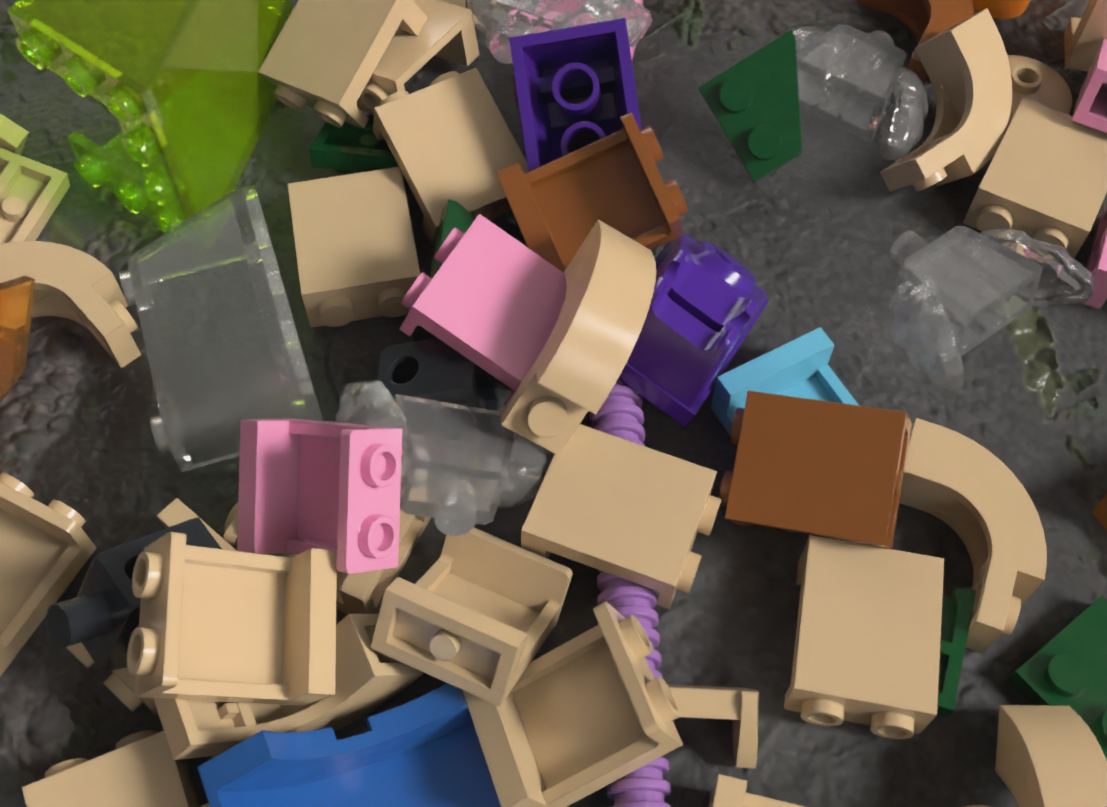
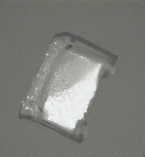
[119,185,323,472]

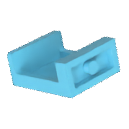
[711,327,858,446]

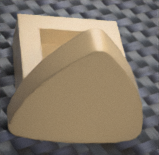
[667,684,759,769]

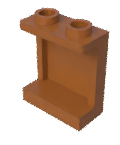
[496,112,689,273]
[719,391,912,549]

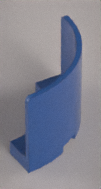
[198,683,501,807]

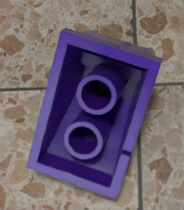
[509,18,642,172]
[618,233,769,427]

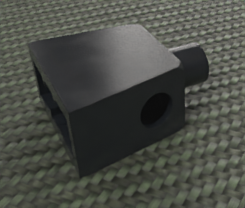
[348,338,500,447]
[46,517,222,672]

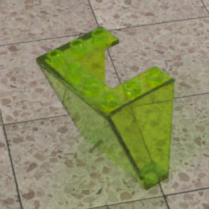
[7,0,293,251]

